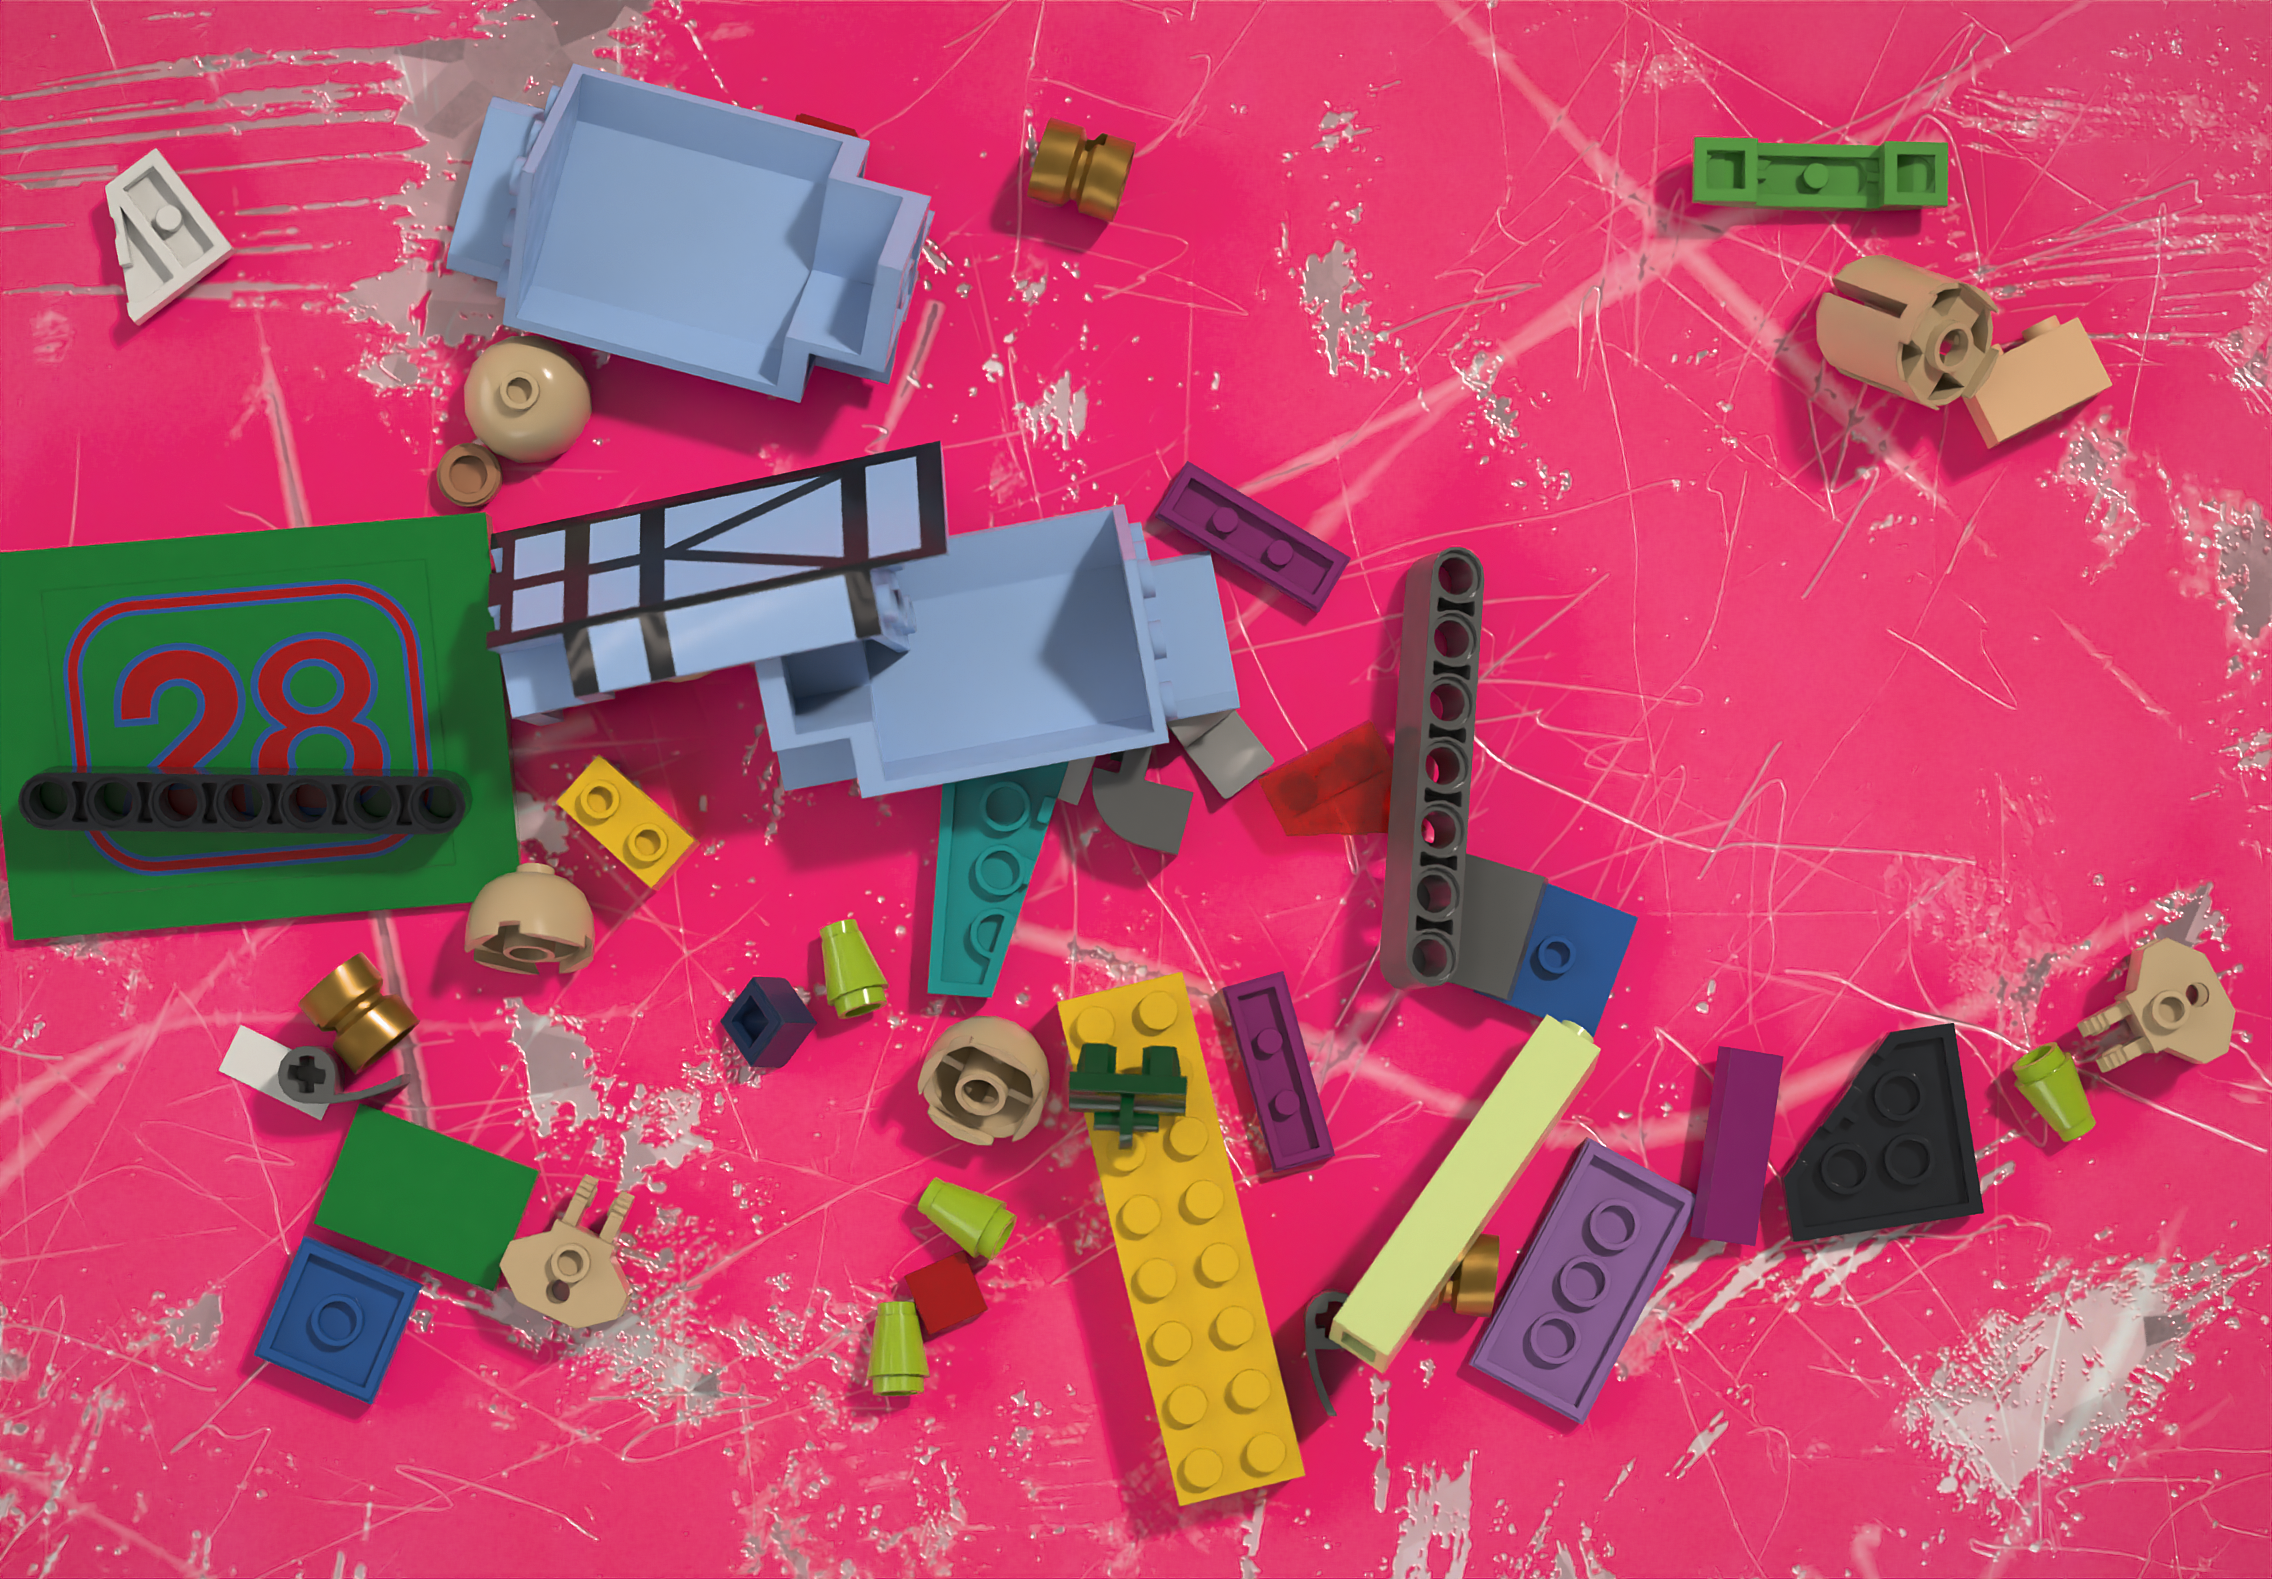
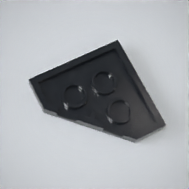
[1781,1023,1984,1242]

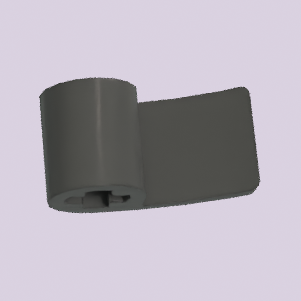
[278,1046,411,1104]
[1303,1288,1350,1416]

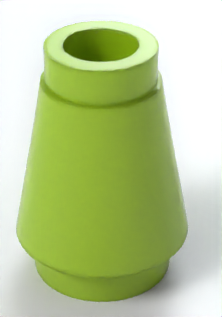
[820,919,889,1019]
[2012,1042,2096,1142]
[917,1177,1017,1260]
[866,1301,930,1396]

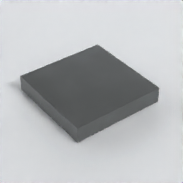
[1412,841,1549,1001]

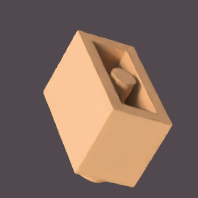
[1962,315,2113,449]

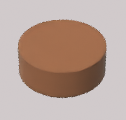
[437,443,503,508]

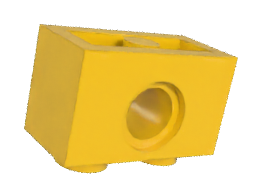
[556,755,701,890]

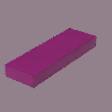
[1155,461,1351,614]
[1222,971,1335,1173]
[1690,1046,1784,1246]

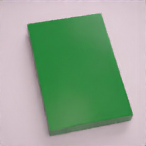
[314,1103,541,1291]

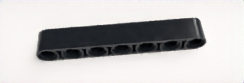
[18,766,473,834]

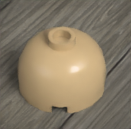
[464,335,592,463]
[464,863,595,975]
[917,1016,1050,1145]

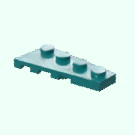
[927,761,1070,998]

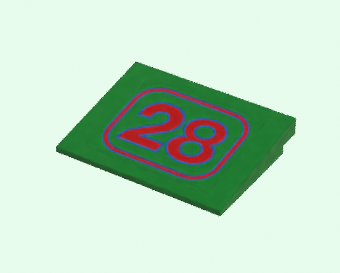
[0,512,522,941]

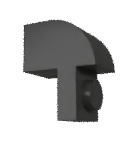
[1092,745,1194,857]

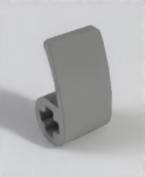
[1166,709,1274,799]

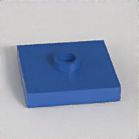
[1473,883,1639,1037]
[254,1235,425,1405]

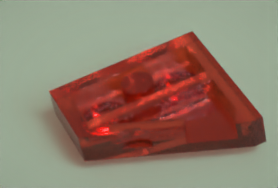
[1256,719,1426,836]

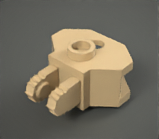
[2077,937,2236,1073]
[499,1174,635,1329]

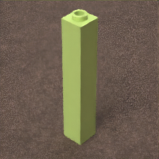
[1329,1014,1601,1374]

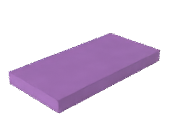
[1468,1137,1696,1425]

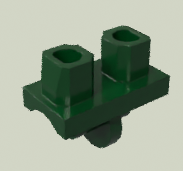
[1069,1043,1187,1151]

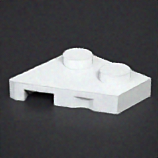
[105,148,236,325]

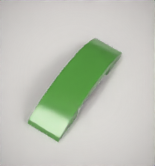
[1692,137,1948,211]

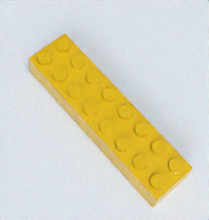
[1057,972,1305,1506]

